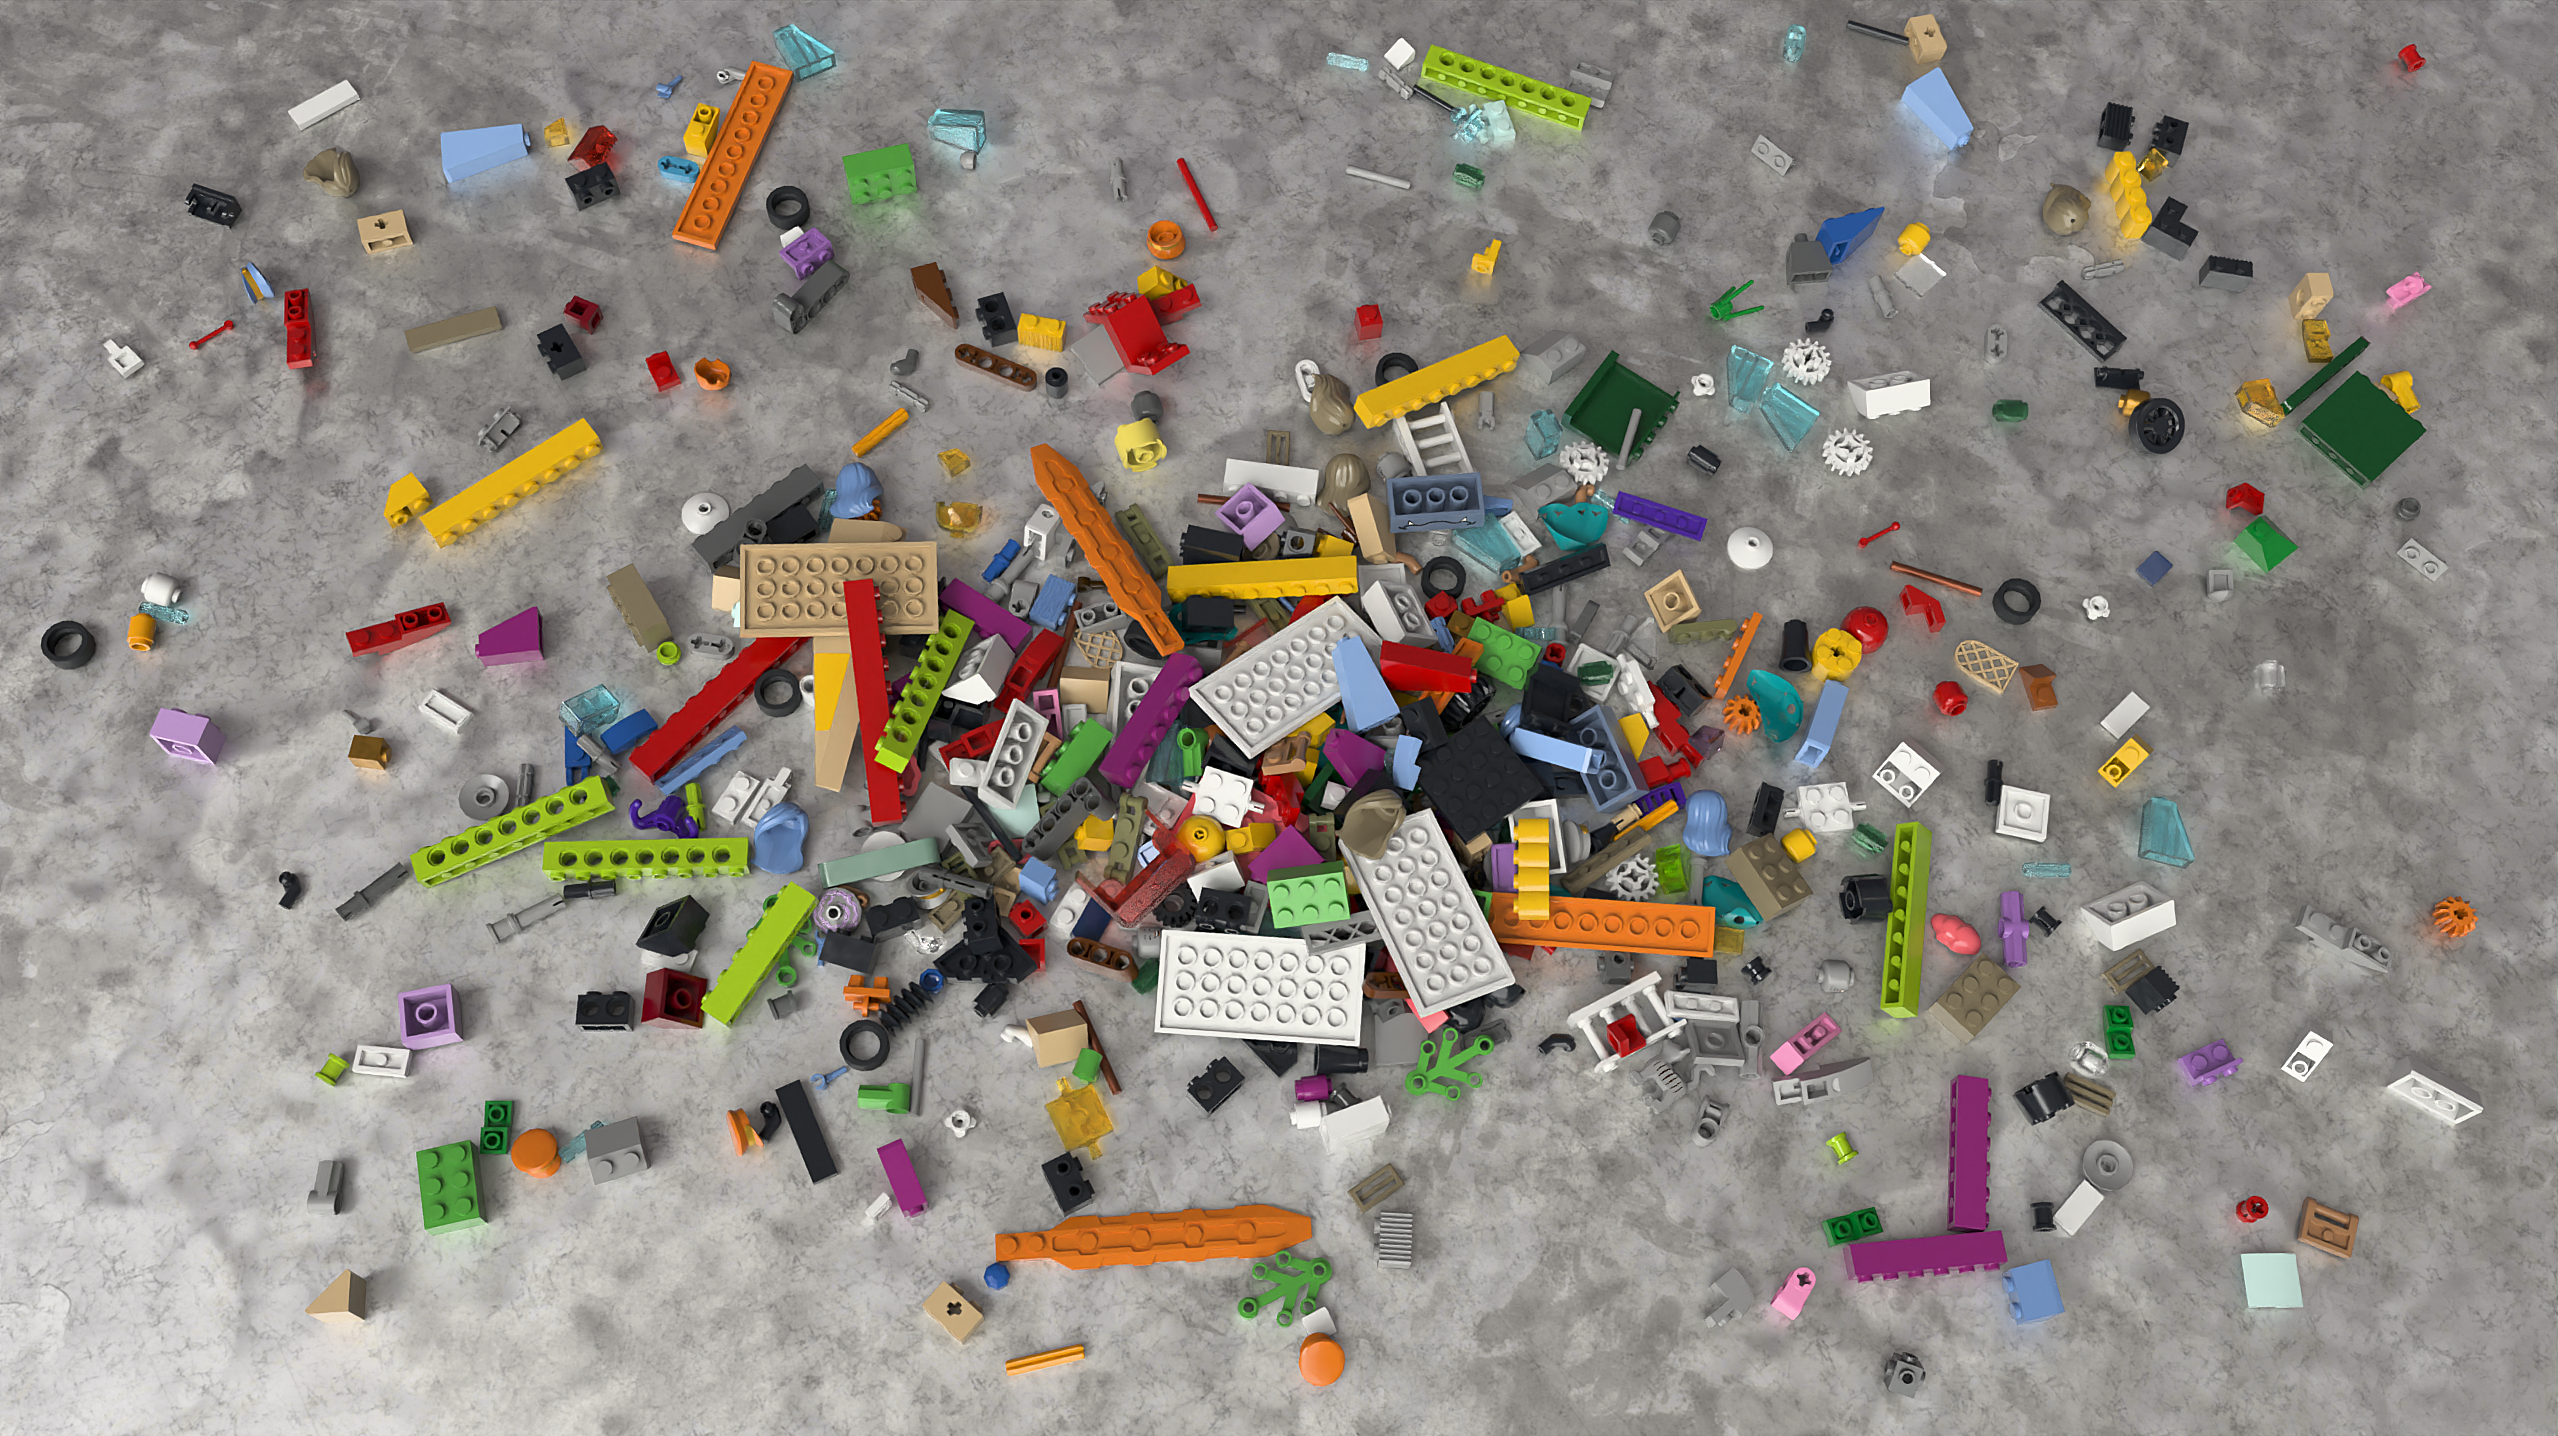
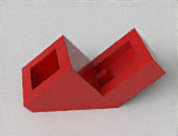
[1899,584,1946,633]

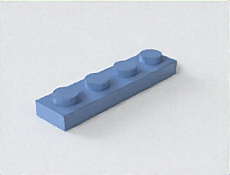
[654,725,747,796]

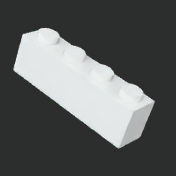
[1223,458,1319,506]

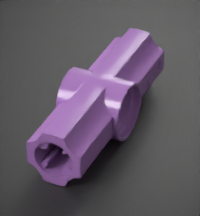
[1998,891,2029,968]

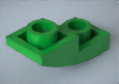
[2103,1005,2136,1059]
[479,1101,514,1154]
[1821,1207,1883,1247]

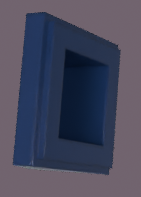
[2136,551,2173,586]

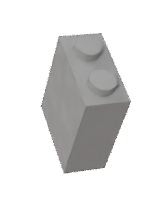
[899,781,974,861]

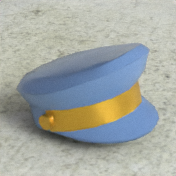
[240,262,275,304]

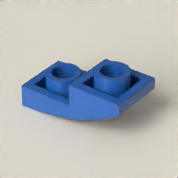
[600,709,658,755]

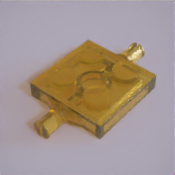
[1044,1077,1114,1160]

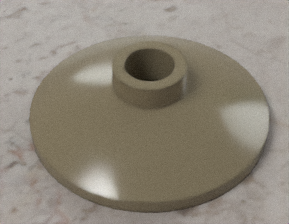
[1242,532,1280,562]

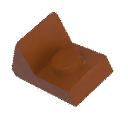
[2019,664,2058,711]

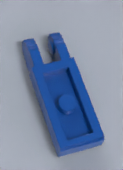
[565,720,592,786]

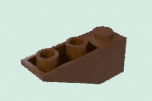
[910,262,959,330]

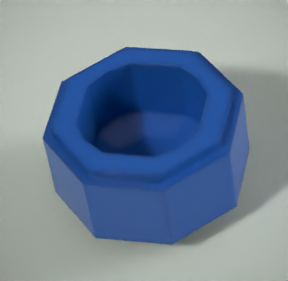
[919,968,945,995]
[983,1262,1010,1291]

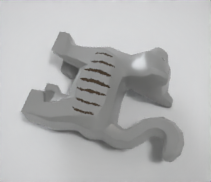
[1627,1039,1716,1115]

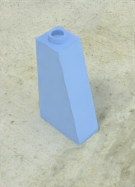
[1901,67,1974,151]
[440,124,531,183]
[1331,635,1400,736]
[1794,679,1849,769]
[1509,728,1604,774]

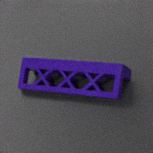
[1611,491,1708,542]

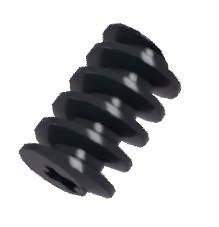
[877,981,934,1037]

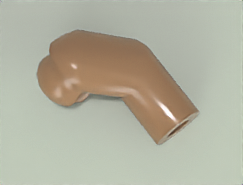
[1575,483,1595,513]
[1389,551,1424,576]

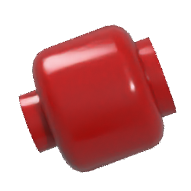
[1932,681,1968,716]

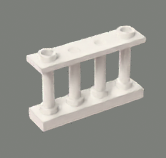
[1392,401,1477,477]
[1566,971,1687,1074]

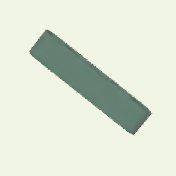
[817,836,941,889]

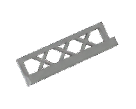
[1300,910,1383,957]

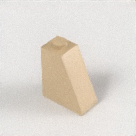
[1348,493,1396,565]

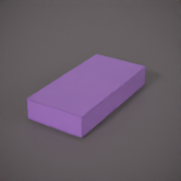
[1491,843,1519,893]

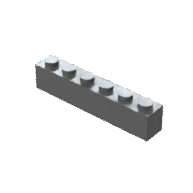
[691,463,826,574]

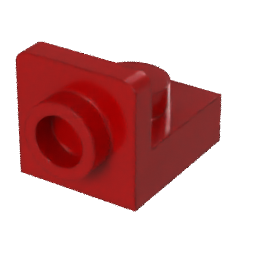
[645,351,681,392]
[2226,482,2265,516]

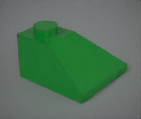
[2234,515,2298,573]

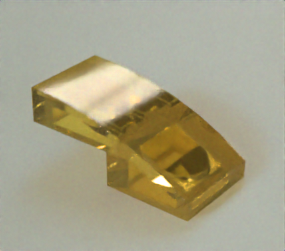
[2302,319,2334,363]
[1713,926,1745,957]

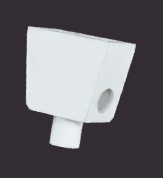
[1024,504,1062,561]

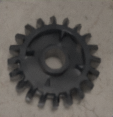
[1439,673,1497,731]

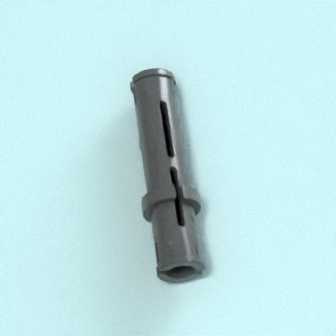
[335,862,410,922]
[919,865,994,900]

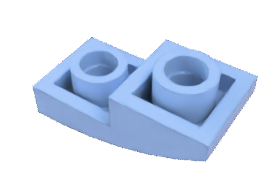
[1393,735,1422,791]

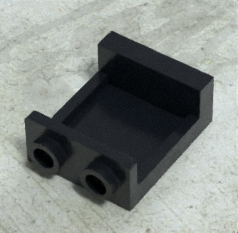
[1519,663,1581,738]

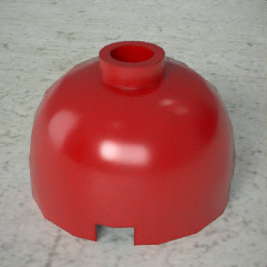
[1840,606,1889,654]

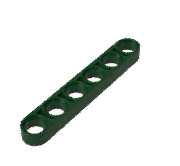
[2277,336,2371,417]

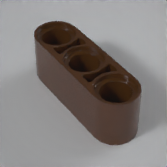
[1067,937,1139,983]

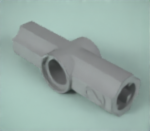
[1738,1000,1765,1079]

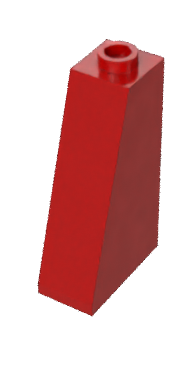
[1380,640,1477,693]

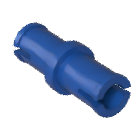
[981,539,1021,584]

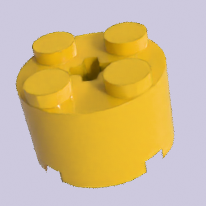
[1810,628,1862,683]

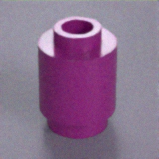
[1294,1074,1333,1102]

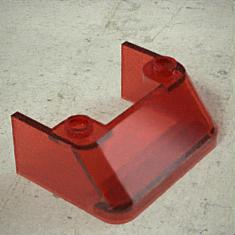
[1075,804,1196,929]

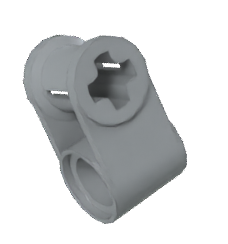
[1008,579,1040,624]
[1691,1094,1730,1147]

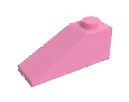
[1032,687,1064,763]
[1770,1012,1842,1076]

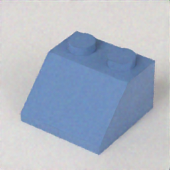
[2002,1259,2065,1326]

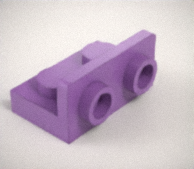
[779,227,835,280]
[2177,1039,2244,1087]

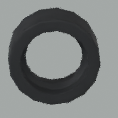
[766,186,810,230]
[1375,352,1418,387]
[1421,556,1466,600]
[1992,578,2041,625]
[1123,620,1164,660]
[41,621,96,670]
[754,669,802,717]
[839,1019,890,1071]

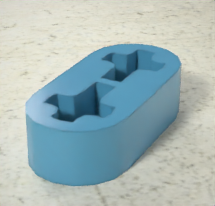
[658,156,700,183]

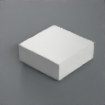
[865,1192,892,1223]

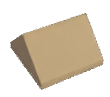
[711,565,740,612]
[1644,569,1702,633]
[1059,666,1111,715]
[1025,1009,1088,1069]
[304,1269,367,1323]

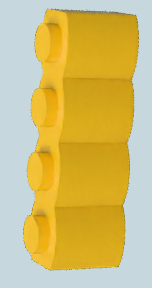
[2105,151,2152,239]
[1514,818,1550,920]

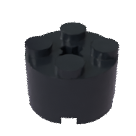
[1839,873,1893,925]
[2012,1071,2076,1126]

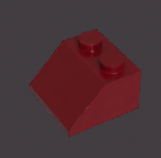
[641,968,708,1029]

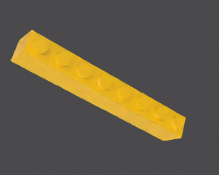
[1353,334,1520,429]
[419,418,603,549]
[1167,555,1359,603]

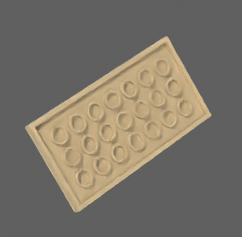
[740,542,939,638]

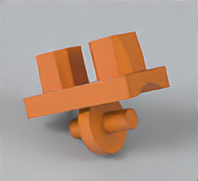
[843,975,892,1018]

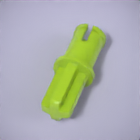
[685,782,707,832]

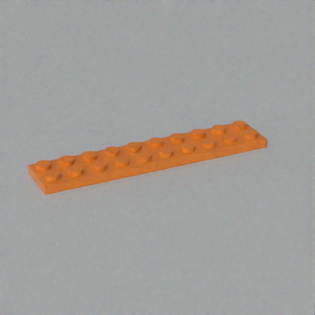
[672,60,794,250]
[1484,891,1715,958]

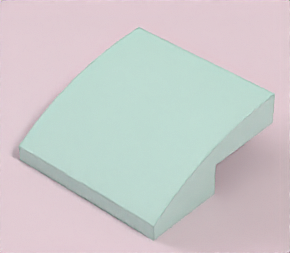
[987,783,1040,840]
[2240,1253,2303,1308]

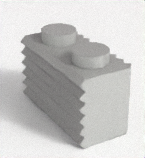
[1373,1210,1412,1269]

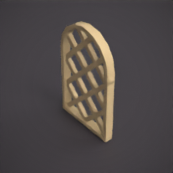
[1072,623,1123,669]
[1954,640,2019,694]

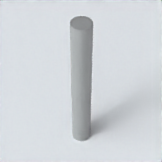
[1346,164,1411,189]
[1616,409,1642,470]
[908,1039,926,1117]

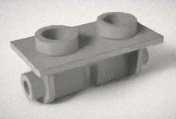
[1751,134,1796,176]
[477,405,522,452]
[2397,537,2450,582]

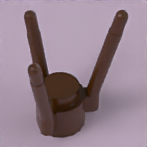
[1317,502,1360,550]

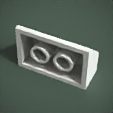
[1847,369,1930,419]
[1361,580,1439,648]
[942,633,1015,705]
[1508,799,1569,875]
[2080,881,2176,951]
[2386,1055,2483,1124]

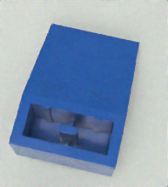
[1815,207,1885,265]

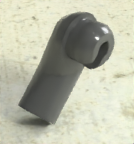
[890,349,919,376]

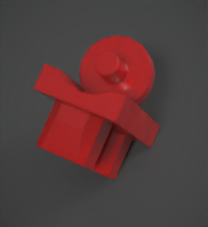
[1460,589,1505,624]

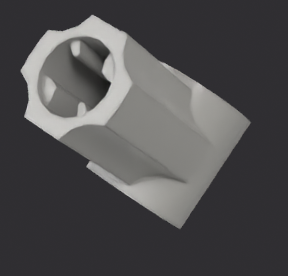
[845,805,879,837]
[307,1160,345,1215]

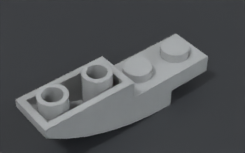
[1055,481,1108,569]
[1074,584,1173,634]
[2295,905,2395,973]
[1771,1057,1874,1105]

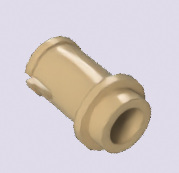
[1610,803,1643,832]

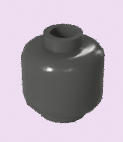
[1648,211,1681,245]
[1131,390,1164,424]

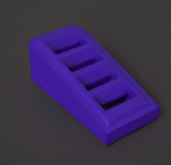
[1632,782,1687,819]

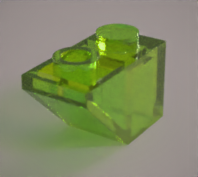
[1656,844,1689,895]

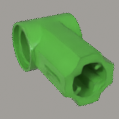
[1177,728,1209,777]
[1072,1048,1103,1086]
[858,1083,911,1114]

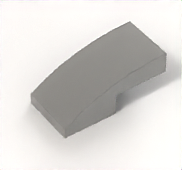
[1622,525,1671,567]

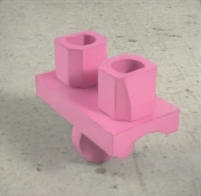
[2386,272,2432,309]

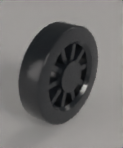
[2128,398,2185,454]

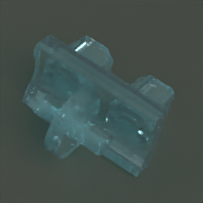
[1450,107,1485,144]

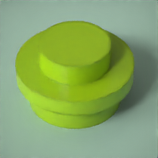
[656,642,681,665]

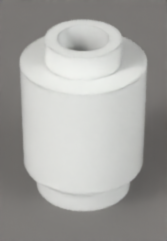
[1289,1100,1327,1129]

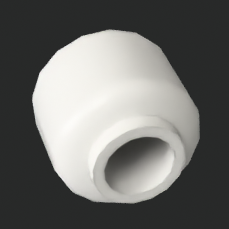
[141,572,183,608]

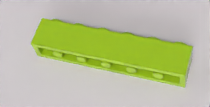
[701,881,819,1028]

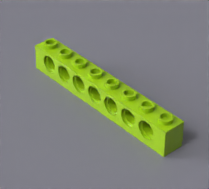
[1421,44,1592,131]
[874,609,975,774]
[409,775,616,889]
[542,837,752,882]

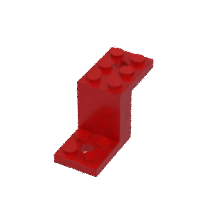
[1083,291,1190,375]

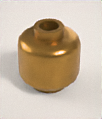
[2118,389,2151,418]

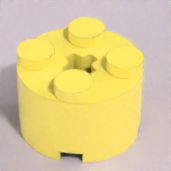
[1114,418,1167,472]

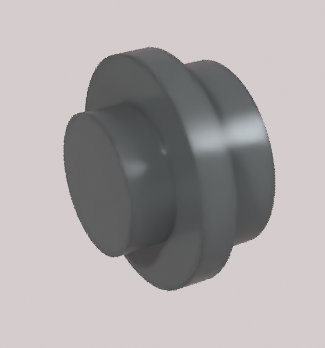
[2396,498,2421,520]

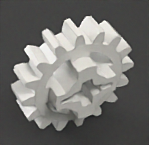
[1781,338,1832,385]
[1822,428,1873,476]
[1558,441,1609,485]
[1605,853,1660,902]

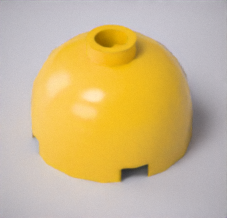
[1176,814,1226,864]

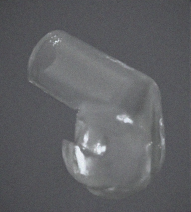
[904,929,943,954]

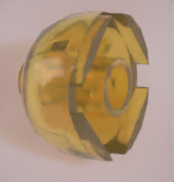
[935,502,983,539]

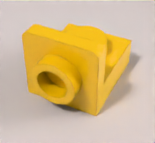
[1471,239,1502,275]

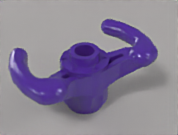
[628,795,699,839]

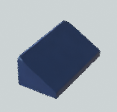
[1071,892,1117,942]

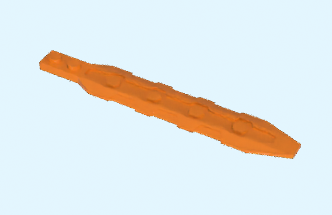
[1030,443,1185,657]
[995,1204,1312,1270]

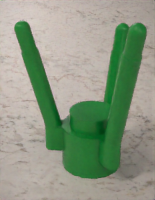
[1709,280,1764,322]

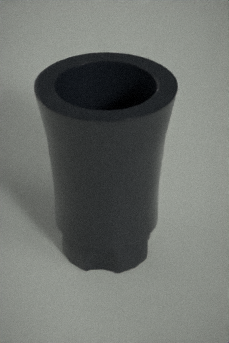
[1778,619,1812,674]
[1313,1043,1369,1075]

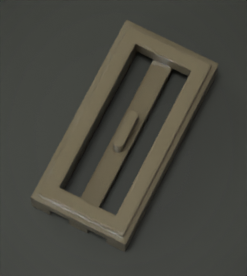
[1266,430,1290,466]
[2100,948,2155,995]
[2063,1072,2116,1117]
[1347,1163,1405,1214]

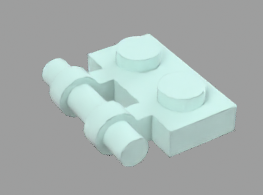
[1469,100,1516,144]

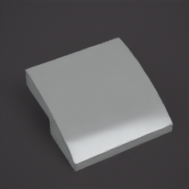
[1564,58,1617,108]
[1070,324,1125,386]
[1374,1013,1430,1066]

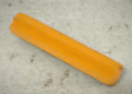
[851,407,909,458]
[1614,799,1679,841]
[1005,1344,1085,1376]

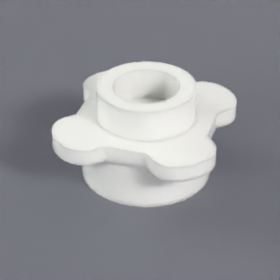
[1691,374,1715,396]
[2083,596,2110,620]
[945,1107,976,1138]

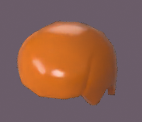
[694,357,732,391]

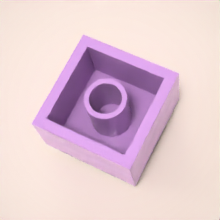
[1215,482,1285,551]
[149,707,226,765]
[397,983,463,1051]

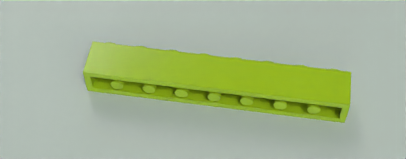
[1880,821,1932,1018]

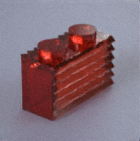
[567,125,618,172]

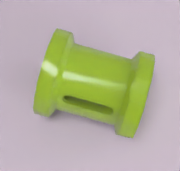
[314,1053,350,1087]
[1826,1131,1859,1165]

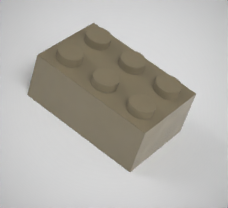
[606,563,675,653]
[1724,833,1813,922]
[1928,952,2021,1045]

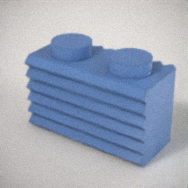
[1029,574,1078,632]
[1019,856,1060,906]

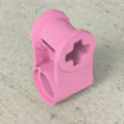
[1770,1267,1816,1320]

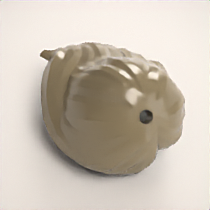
[303,148,360,197]
[2042,183,2091,236]
[1309,373,1356,435]
[1315,453,1371,517]
[1335,789,1406,860]

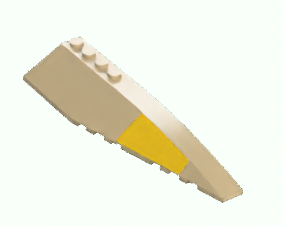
[812,518,908,792]

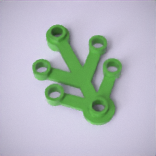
[746,894,817,988]
[1405,1027,1494,1101]
[1238,1250,1332,1328]

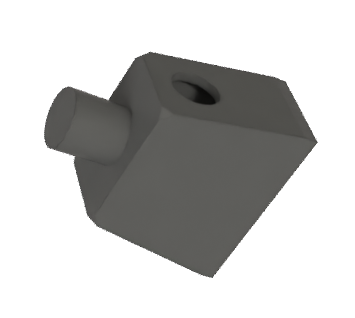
[1786,233,1833,285]

